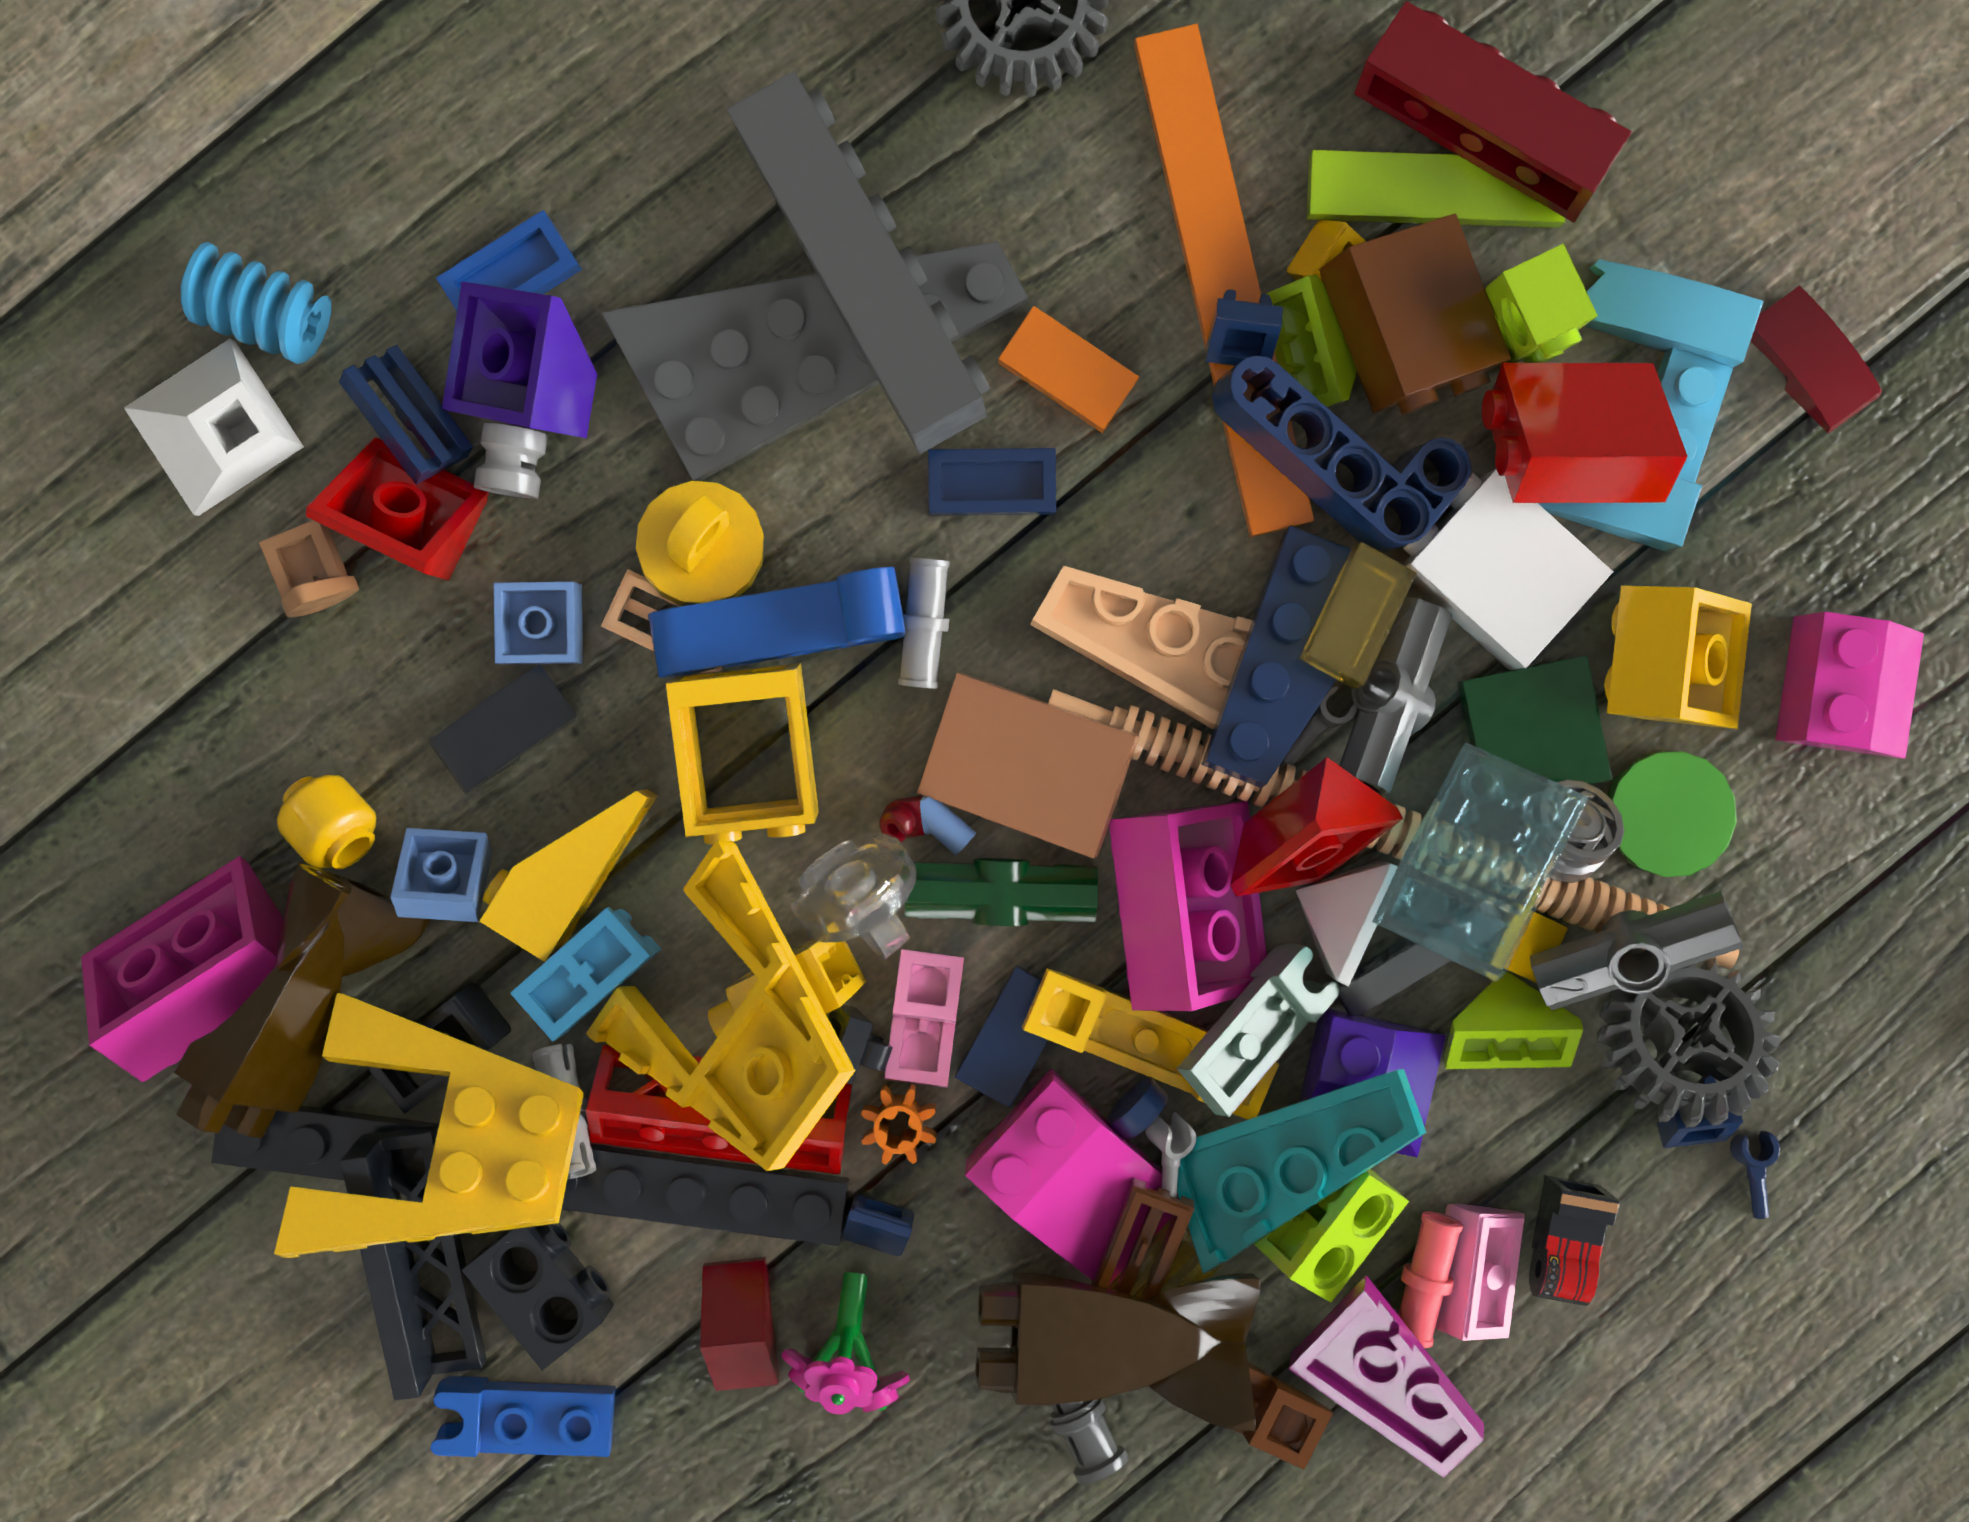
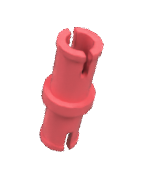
[1398,1211,1463,1348]

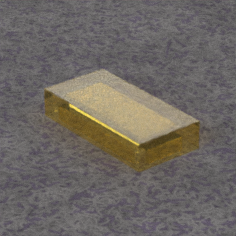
[1299,542,1417,689]

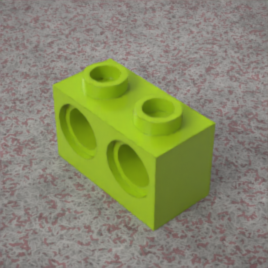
[1485,243,1598,365]
[1254,1169,1409,1303]

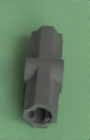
[1339,597,1452,797]
[1530,891,1744,1010]

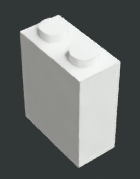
[1399,469,1613,670]

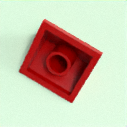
[306,437,489,581]
[1230,757,1403,897]

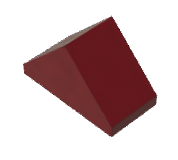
[700,1257,780,1391]

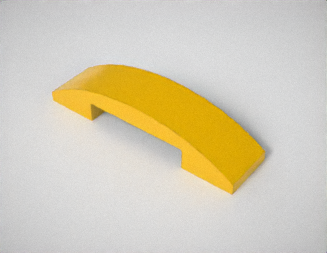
[1022,968,1279,1120]

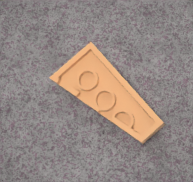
[1030,566,1253,730]

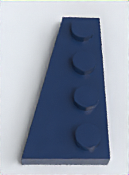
[1201,526,1408,788]

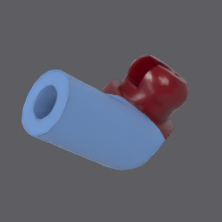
[879,796,976,856]

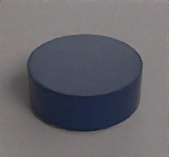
[1107,1077,1168,1139]

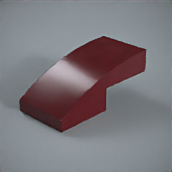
[1751,285,1882,434]

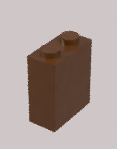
[1318,213,1511,415]

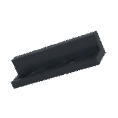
[340,1125,487,1401]

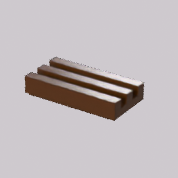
[1091,1178,1195,1300]

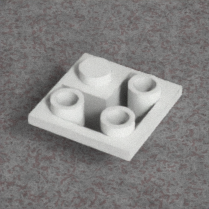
[124,338,304,516]

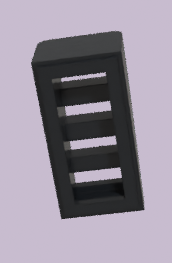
[366,983,511,1114]

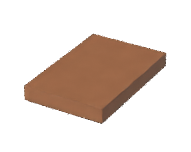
[917,673,1139,859]

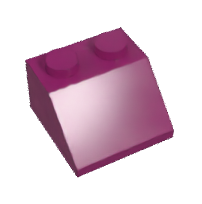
[1775,612,1924,759]

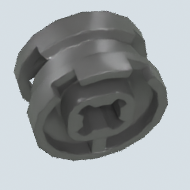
[1517,779,1625,883]

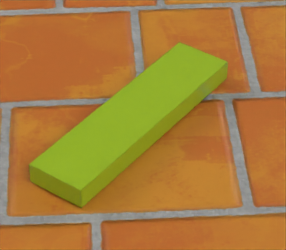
[1307,150,1565,228]

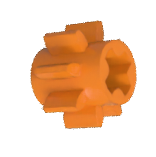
[861,1084,937,1164]

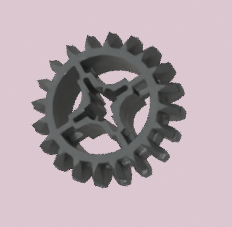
[936,0,1109,98]
[1596,957,1782,1128]

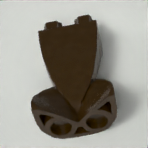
[174,864,430,1138]
[975,1272,1260,1431]

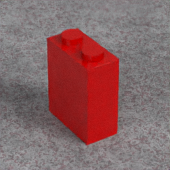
[1481,363,1688,503]

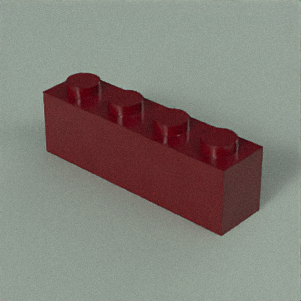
[1354,1,1632,223]

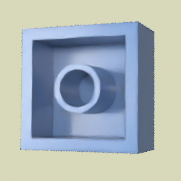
[494,582,583,665]
[391,828,492,922]

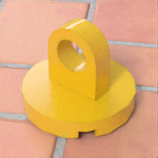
[636,481,764,606]

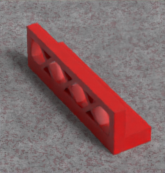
[586,1045,853,1175]

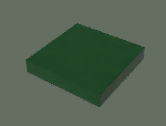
[1458,655,1613,806]

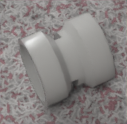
[474,423,548,499]

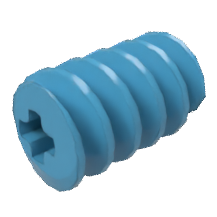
[181,242,332,364]

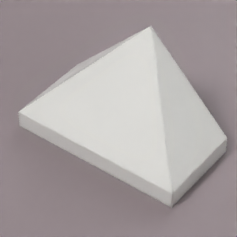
[1296,860,1403,986]

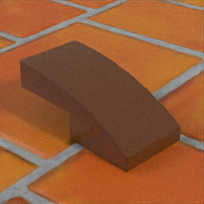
[1234,1362,1333,1470]

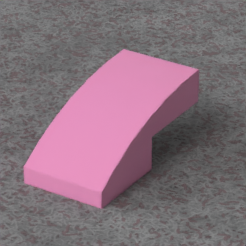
[884,949,964,1088]

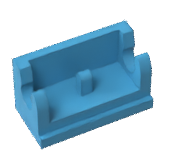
[510,907,662,1042]

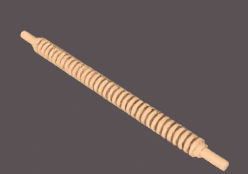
[1048,689,1739,969]

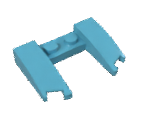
[1538,259,1764,551]

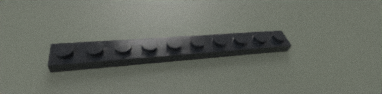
[211,1105,849,1246]

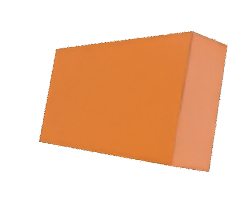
[998,306,1139,433]

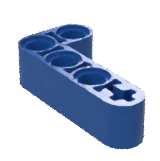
[648,567,906,678]

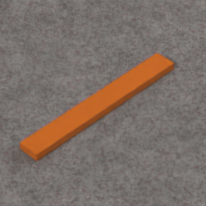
[1134,23,1314,538]

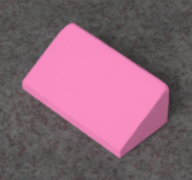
[1435,1204,1525,1341]

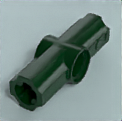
[904,858,1098,926]

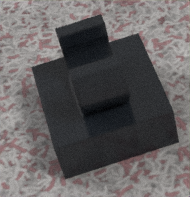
[828,1004,893,1084]

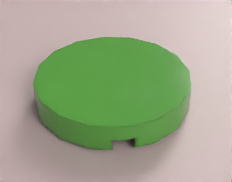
[1607,751,1737,877]

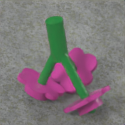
[781,1272,910,1414]

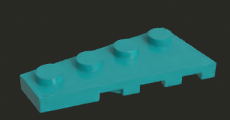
[1177,1069,1427,1273]

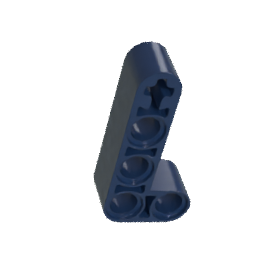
[1212,355,1471,553]

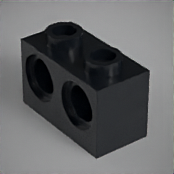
[462,1223,614,1371]

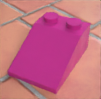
[965,1068,1179,1286]

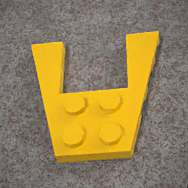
[586,840,855,1171]
[274,993,584,1258]

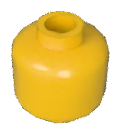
[277,775,376,869]

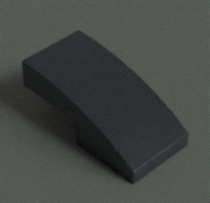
[429,664,577,795]

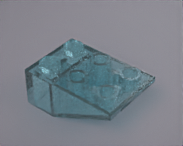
[1372,742,1590,982]

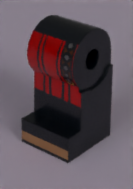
[1529,1175,1620,1306]

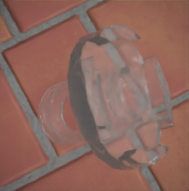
[790,833,916,960]

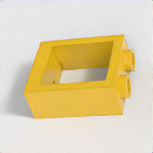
[666,663,819,844]

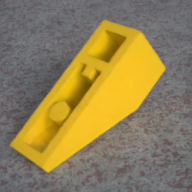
[479,789,658,962]

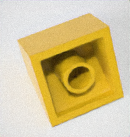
[1604,585,1752,729]

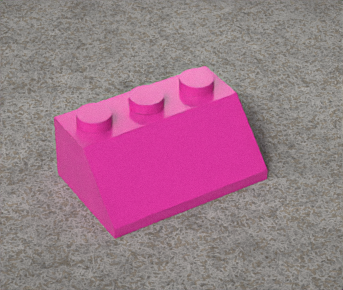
[1109,801,1267,1011]
[81,856,284,1082]

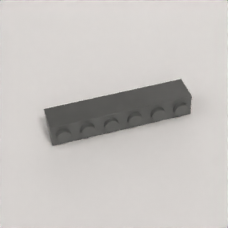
[727,71,990,454]

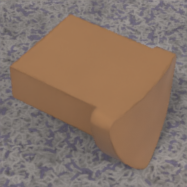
[259,520,359,617]

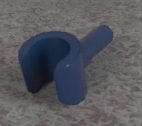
[1730,1131,1780,1219]

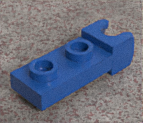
[430,1376,616,1457]

